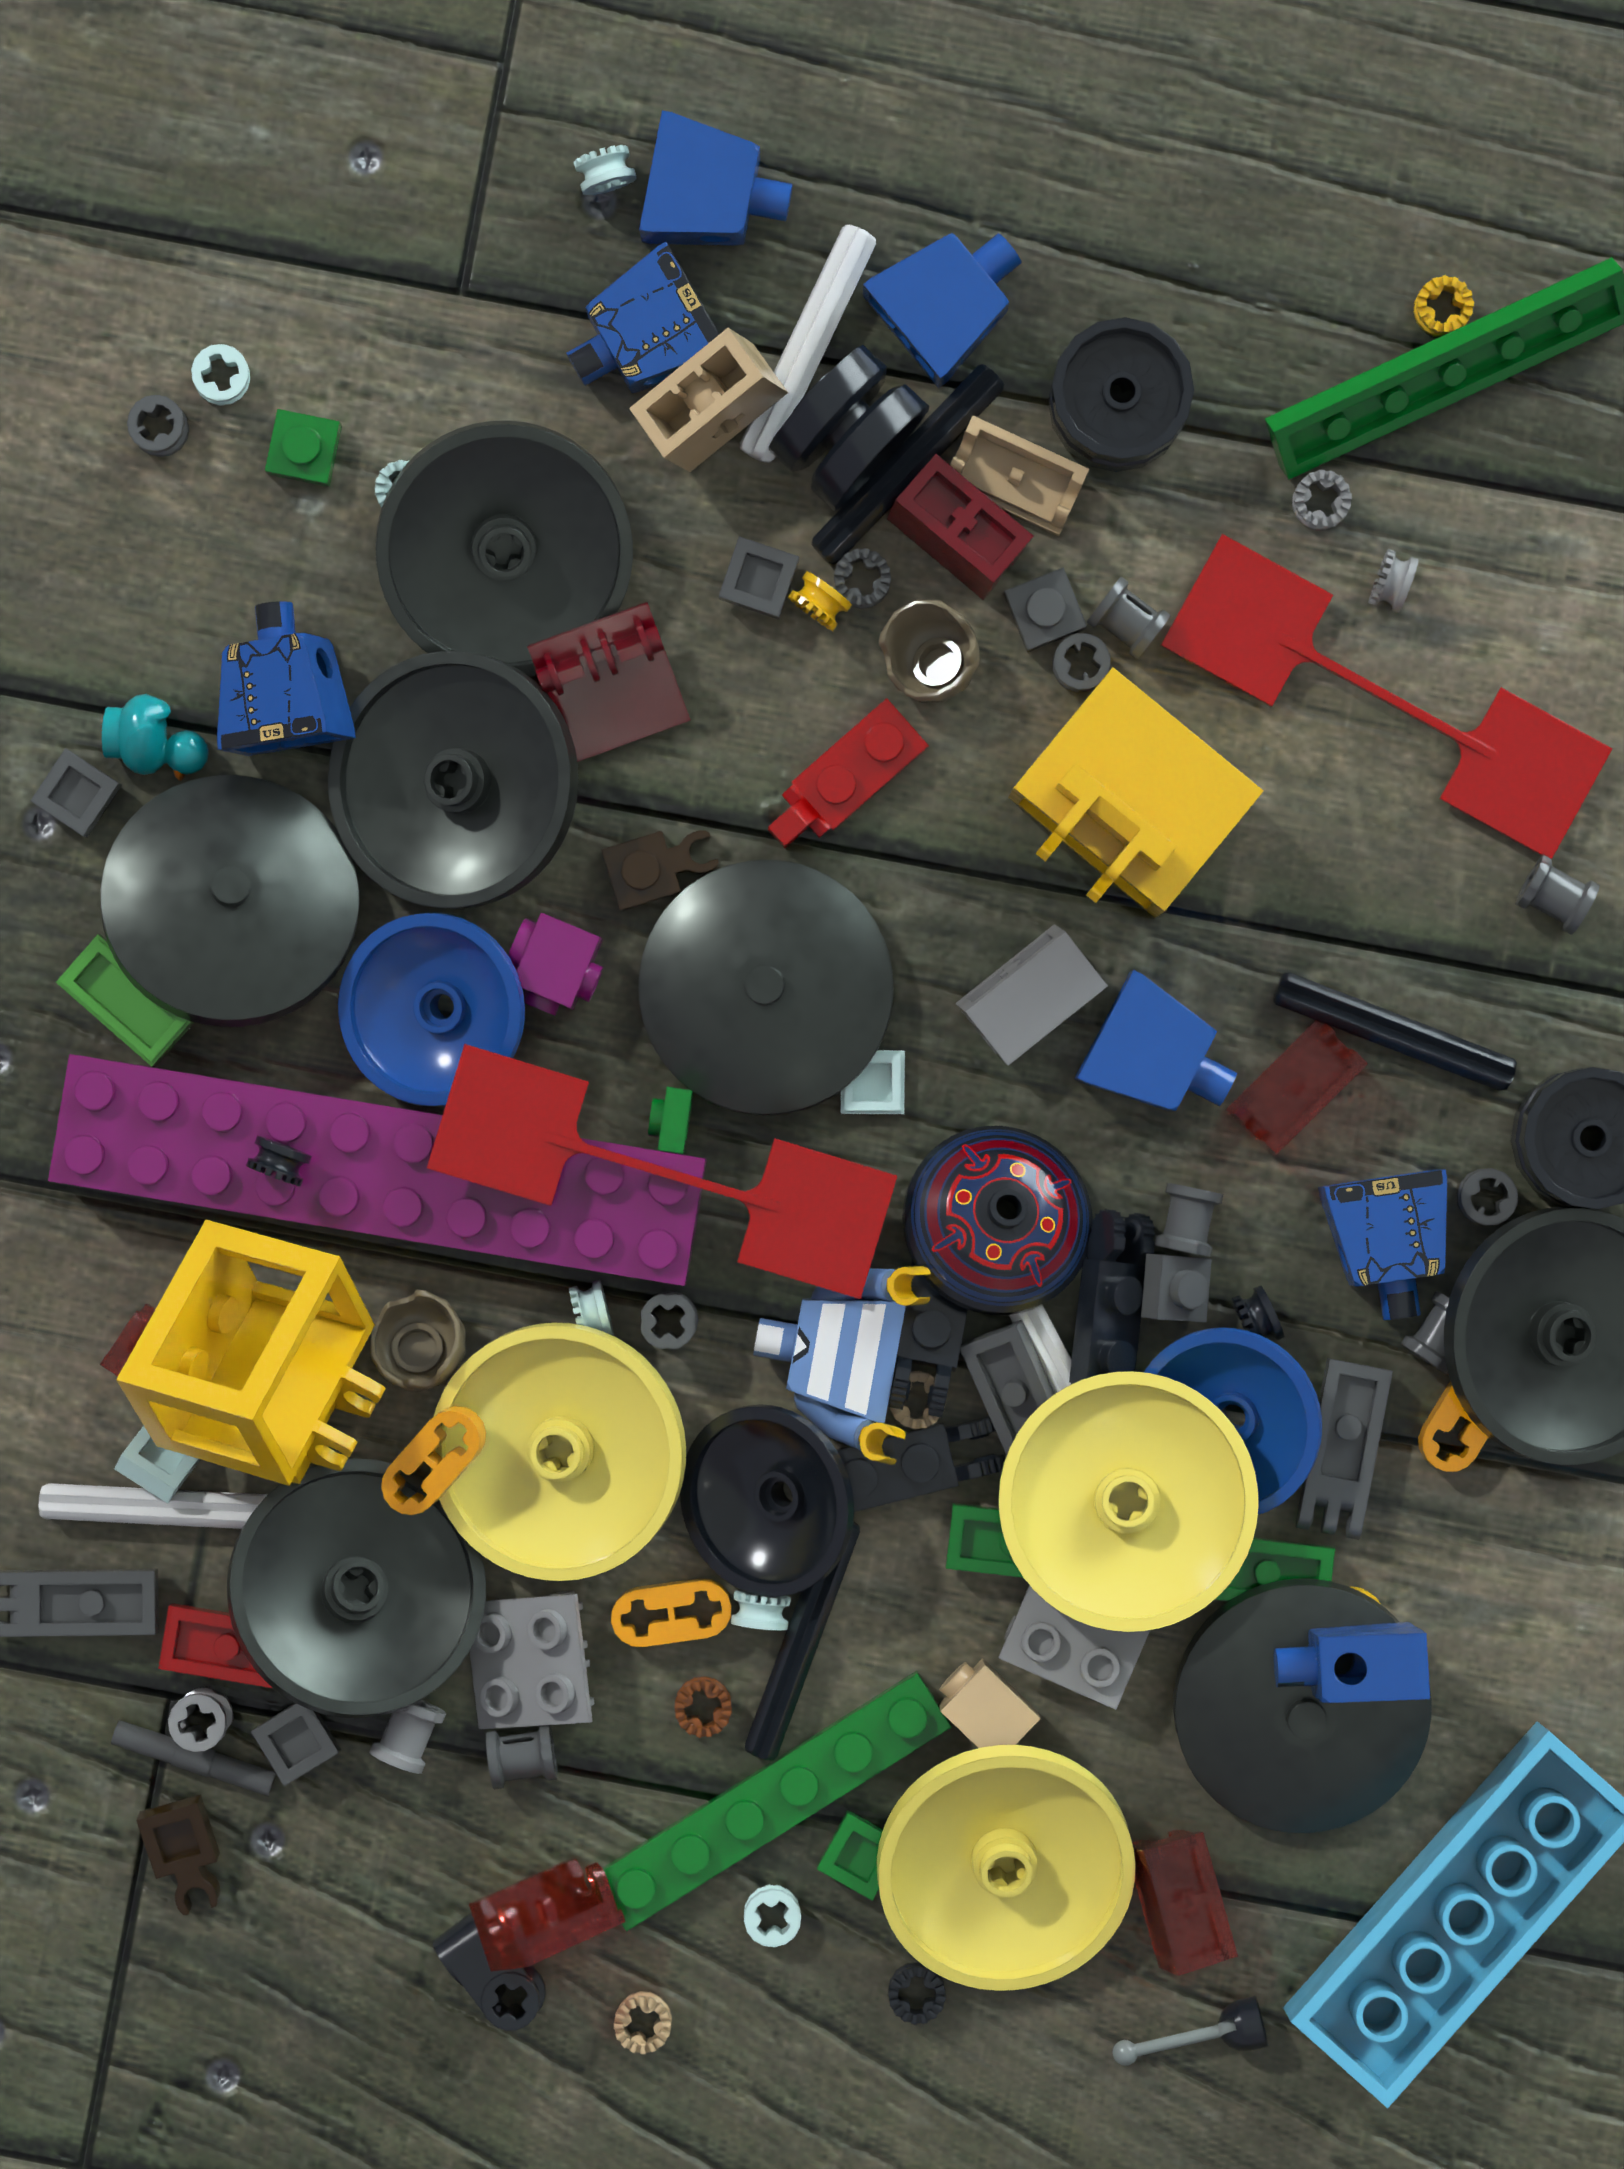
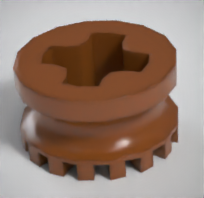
[674,1676,732,1738]

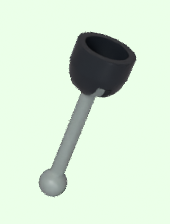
[1112,1996,1268,2066]

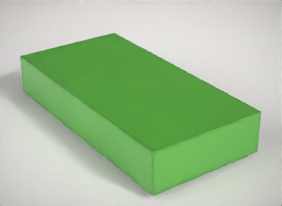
[56,934,195,1067]

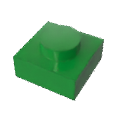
[265,409,342,487]
[648,1087,694,1154]
[817,1810,883,1901]

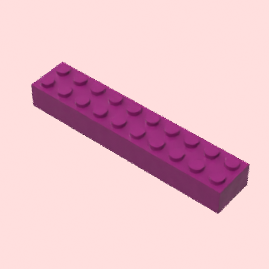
[48,1054,707,1286]

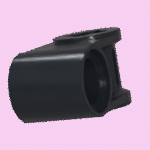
[433,1903,546,2031]

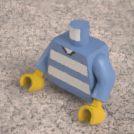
[753,1266,930,1465]

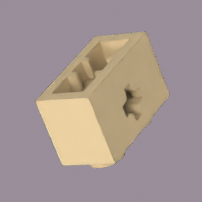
[629,328,788,472]

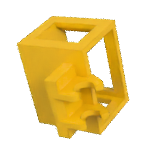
[1008,667,1264,918]
[116,1220,386,1486]

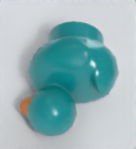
[102,694,209,781]

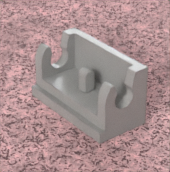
[955,924,1108,1066]

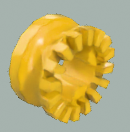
[1413,275,1474,337]
[788,571,852,631]

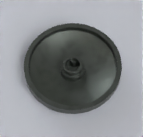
[375,420,633,676]
[328,651,578,909]
[101,775,359,1027]
[638,860,894,1115]
[1444,1207,1624,1465]
[227,1458,486,1718]
[1173,1579,1432,1833]

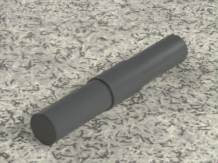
[111,1720,277,1797]

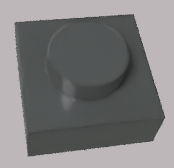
[718,536,799,620]
[1004,567,1087,652]
[30,748,122,838]
[1141,1254,1212,1322]
[251,1703,341,1786]

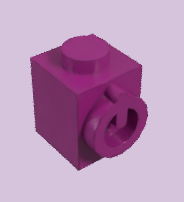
[508,913,604,1016]

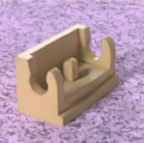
[950,416,1089,536]

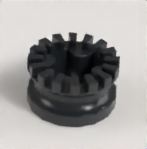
[246,1135,312,1187]
[1231,1285,1285,1340]
[888,1962,946,2025]

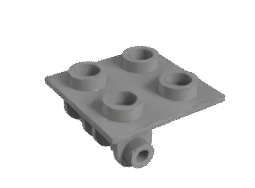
[998,1585,1150,1710]
[470,1590,595,1729]

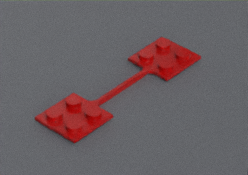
[1160,534,1613,859]
[427,1044,897,1299]

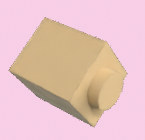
[939,1658,1041,1748]

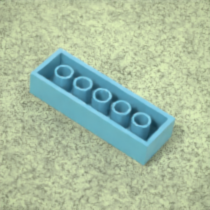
[1283,1722,1624,2108]

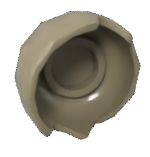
[879,600,980,703]
[370,1290,466,1392]

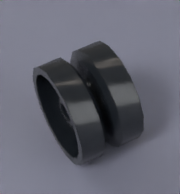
[1048,317,1194,472]
[769,345,929,511]
[1511,1067,1624,1209]

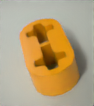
[1418,1381,1488,1472]
[381,1406,486,1515]
[611,1578,732,1647]

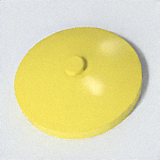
[431,1323,686,1581]
[998,1371,1259,1632]
[877,1745,1135,1991]

